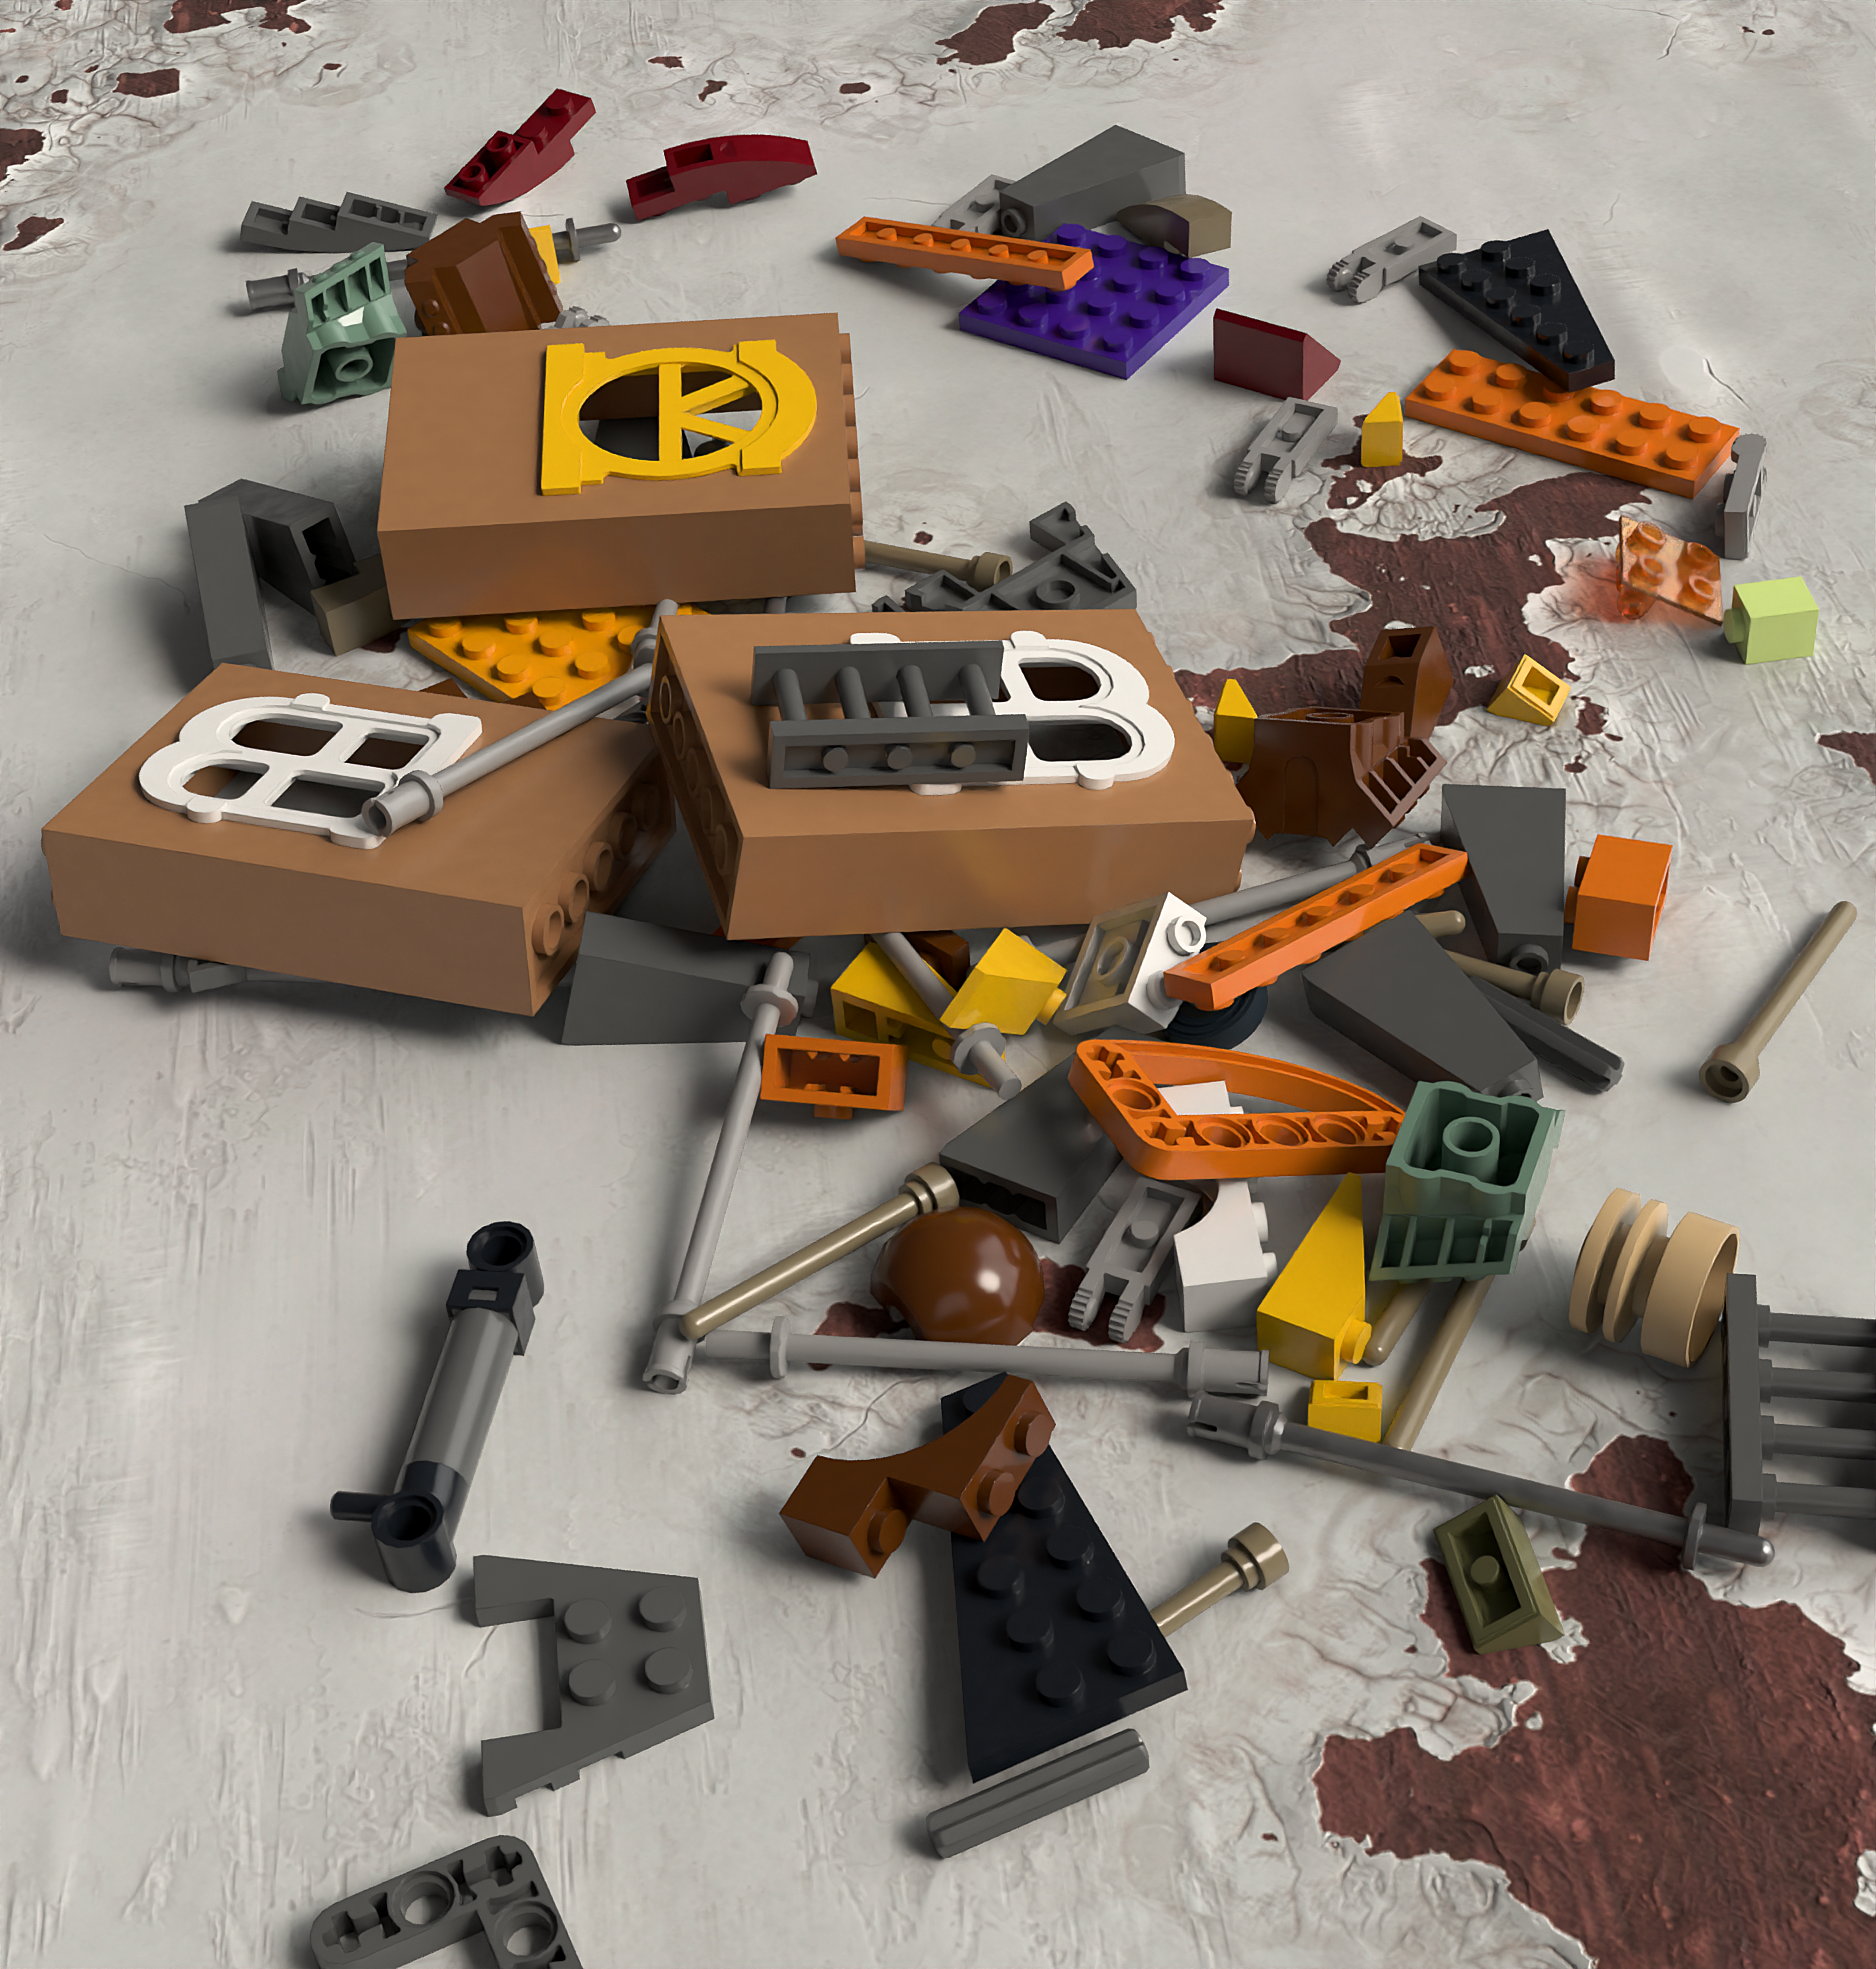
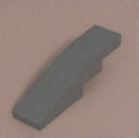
[240,192,438,253]

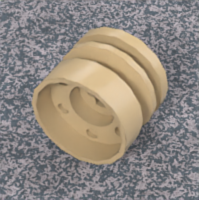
[1568,1188,1740,1368]

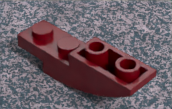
[444,88,596,206]
[626,134,817,221]

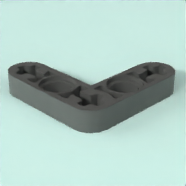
[309,1835,583,1969]

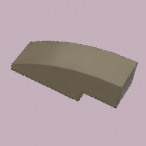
[1117,194,1232,258]
[310,553,412,657]

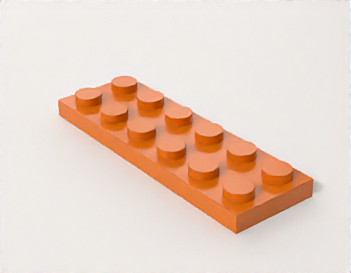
[1405,349,1740,500]

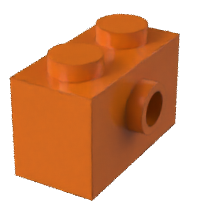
[1564,834,1673,961]
[760,1034,909,1120]

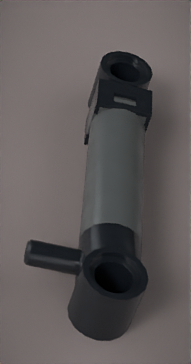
[330,1221,544,1593]

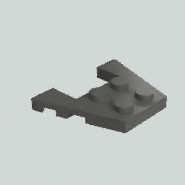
[905,501,1137,612]
[473,1555,715,1817]

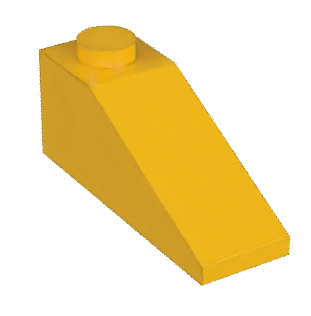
[939,928,1068,1035]
[830,941,1006,1089]
[1256,1172,1371,1381]

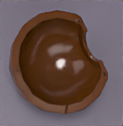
[870,1205,1045,1346]

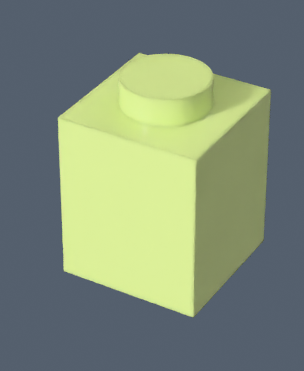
[1723,576,1819,665]

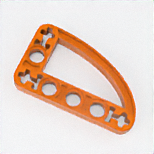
[1067,1039,1406,1180]

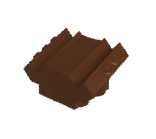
[404,211,563,336]
[1235,706,1447,849]

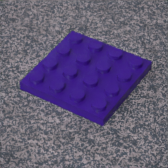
[959,223,1229,380]

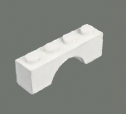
[1156,1081,1279,1333]

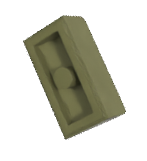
[1433,1494,1565,1655]

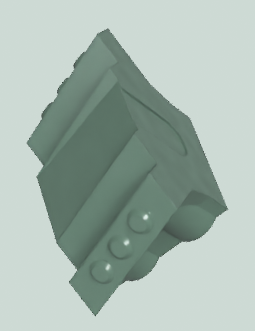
[277,242,407,405]
[1369,1081,1566,1284]

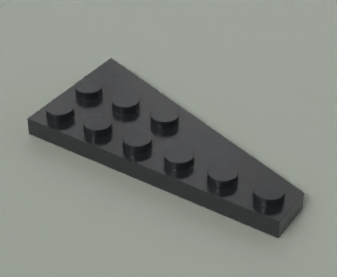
[1418,229,1615,393]
[941,1371,1188,1784]

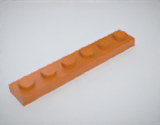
[835,216,1094,292]
[1163,843,1469,1011]

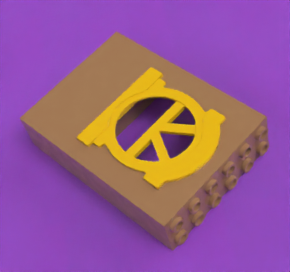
[377,312,866,620]

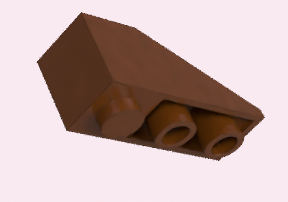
[1359,626,1454,740]

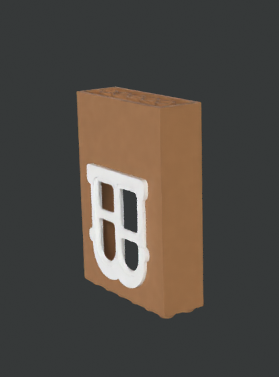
[646,609,1256,940]
[41,663,677,1017]

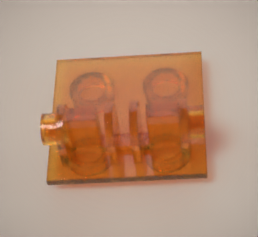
[1615,514,1723,627]

